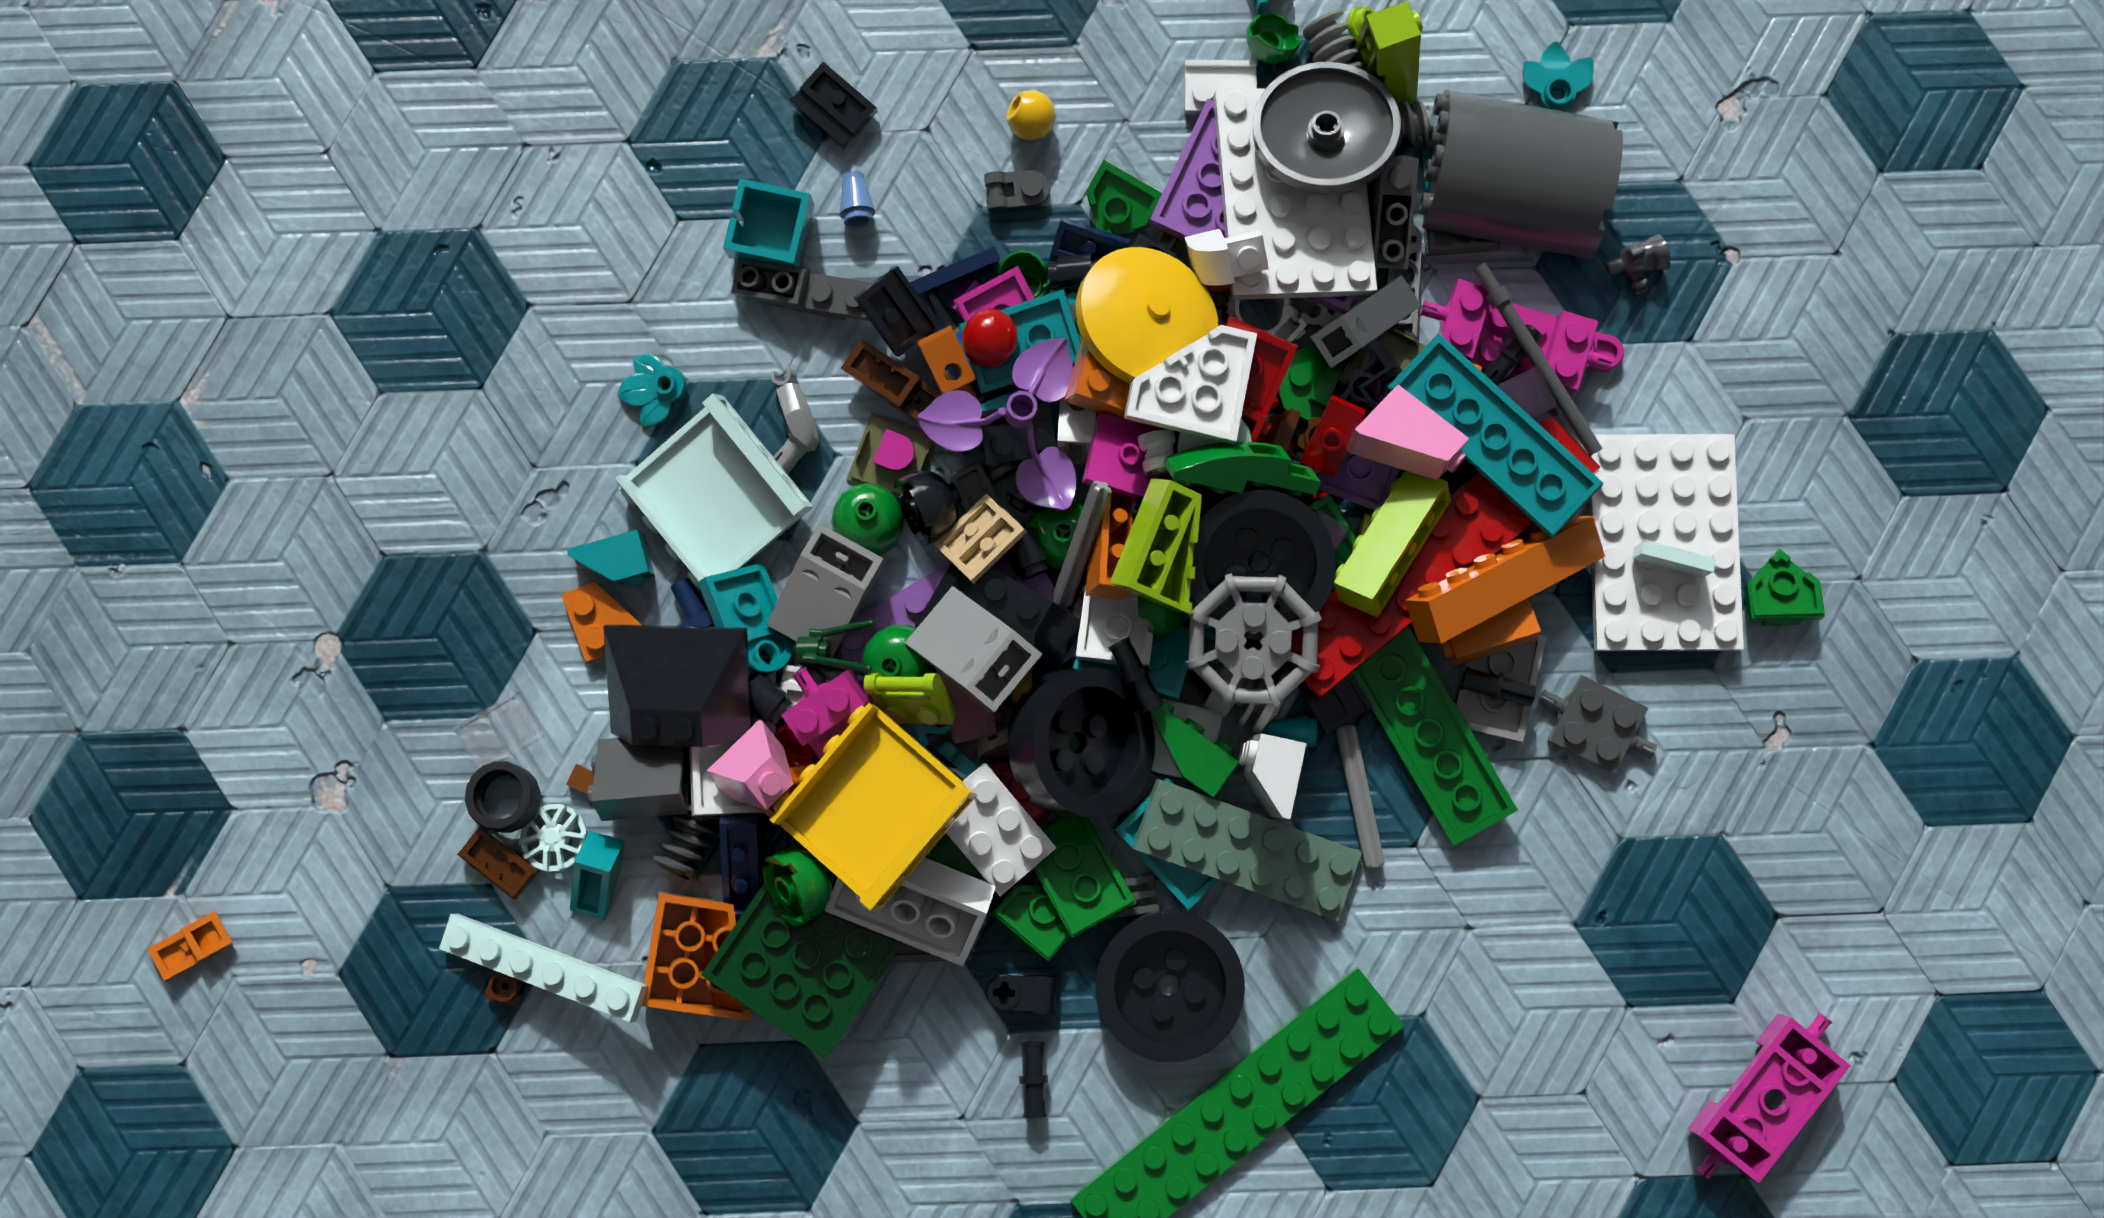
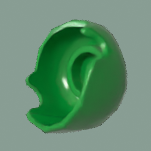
[1246,12,1303,64]
[997,250,1052,299]
[1138,596,1185,636]

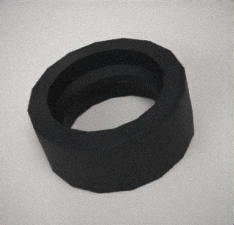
[465,761,541,833]

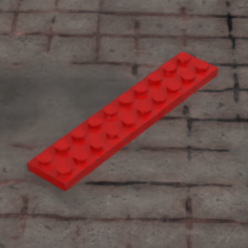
[1287,414,1600,700]

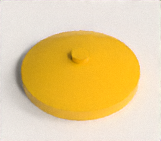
[1076,247,1219,384]

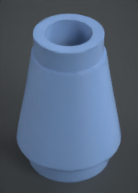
[840,171,875,228]

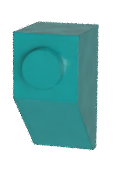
[567,530,655,588]
[570,831,625,921]

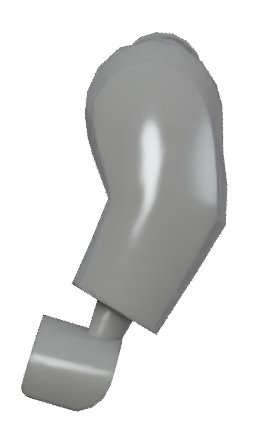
[771,365,819,475]

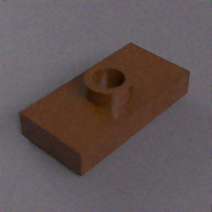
[457,825,540,900]

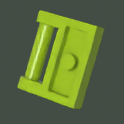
[864,673,957,725]

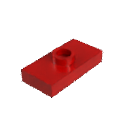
[1300,395,1366,477]

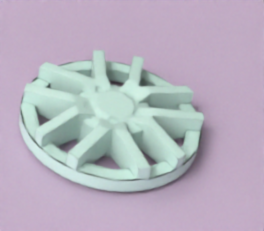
[519,803,588,872]

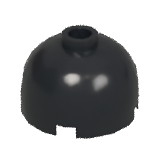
[894,471,961,546]

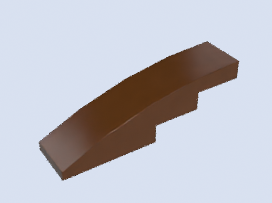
[841,339,967,455]

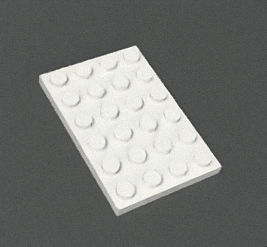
[1213,88,1377,300]
[1587,434,1744,651]

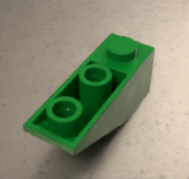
[1149,697,1239,798]

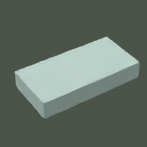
[1632,540,1716,577]

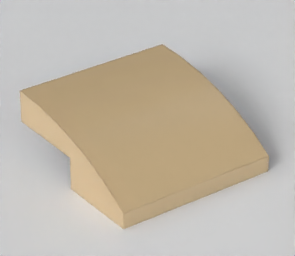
[934,494,1027,584]

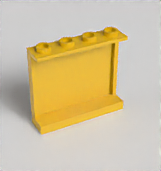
[769,703,978,912]

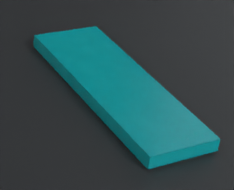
[1387,333,1604,539]

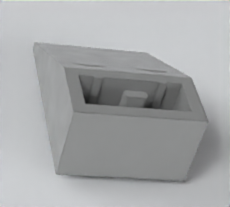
[766,523,885,658]
[905,586,1042,715]

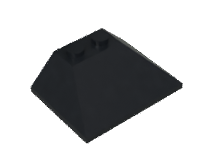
[914,563,1081,709]
[603,624,753,747]

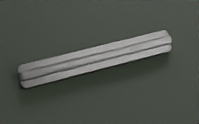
[1052,480,1112,607]
[1335,724,1385,869]

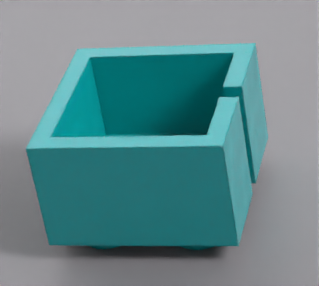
[723,178,815,268]

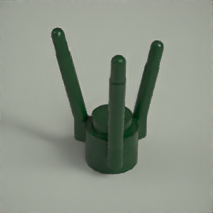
[796,620,875,676]

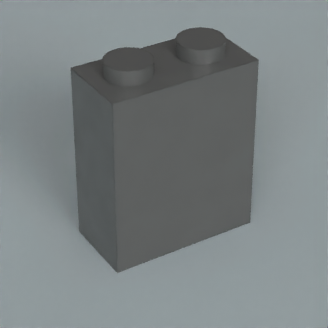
[588,738,691,821]

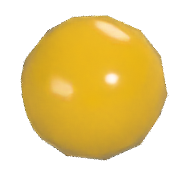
[1006,90,1056,141]

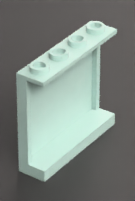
[615,393,813,589]

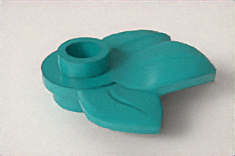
[1522,41,1594,111]
[618,354,686,427]

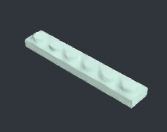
[439,914,648,1022]

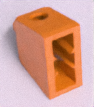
[917,325,979,401]

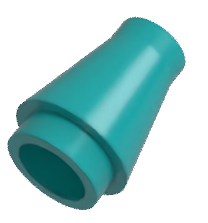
[1265,714,1318,751]

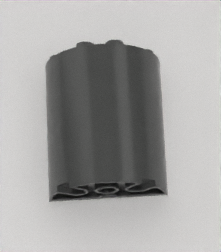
[1418,90,1623,259]

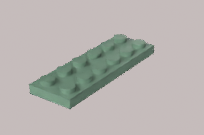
[1132,778,1362,922]

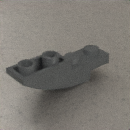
[731,258,872,321]

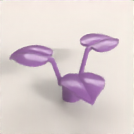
[917,338,1076,511]

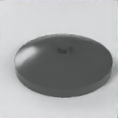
[1253,62,1401,194]

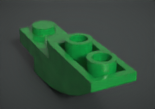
[1164,441,1321,496]

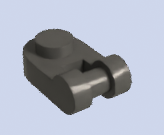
[984,170,1050,212]

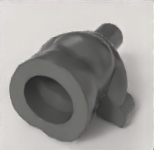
[1604,234,1671,295]

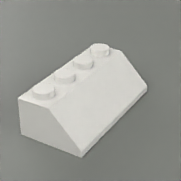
[1237,733,1306,819]
[825,858,996,966]

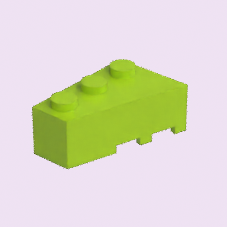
[1353,1,1423,107]
[1110,478,1202,614]

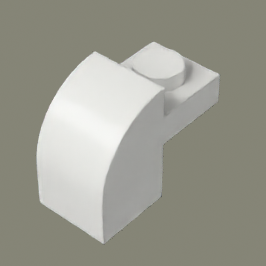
[1184,229,1269,285]

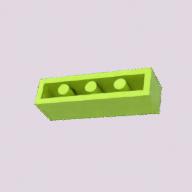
[1334,471,1451,618]

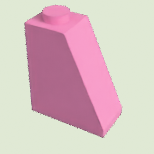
[1346,385,1469,480]
[707,720,793,810]

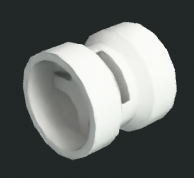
[1138,429,1176,475]

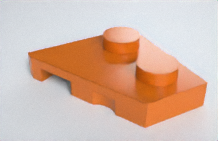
[561,582,642,663]

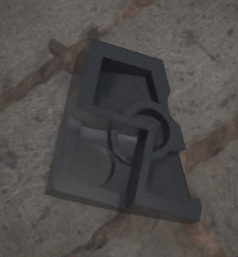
[1339,339,1403,421]

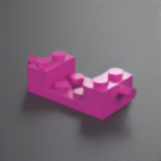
[1420,279,1614,396]
[781,667,875,759]
[1687,1013,1851,1184]

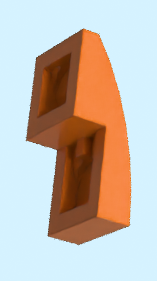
[147,911,233,982]

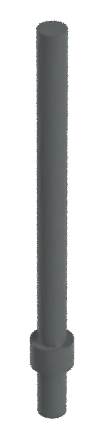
[1473,262,1603,456]

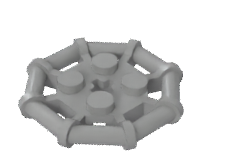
[1186,573,1322,707]

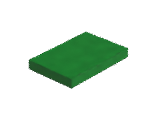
[1032,817,1136,940]

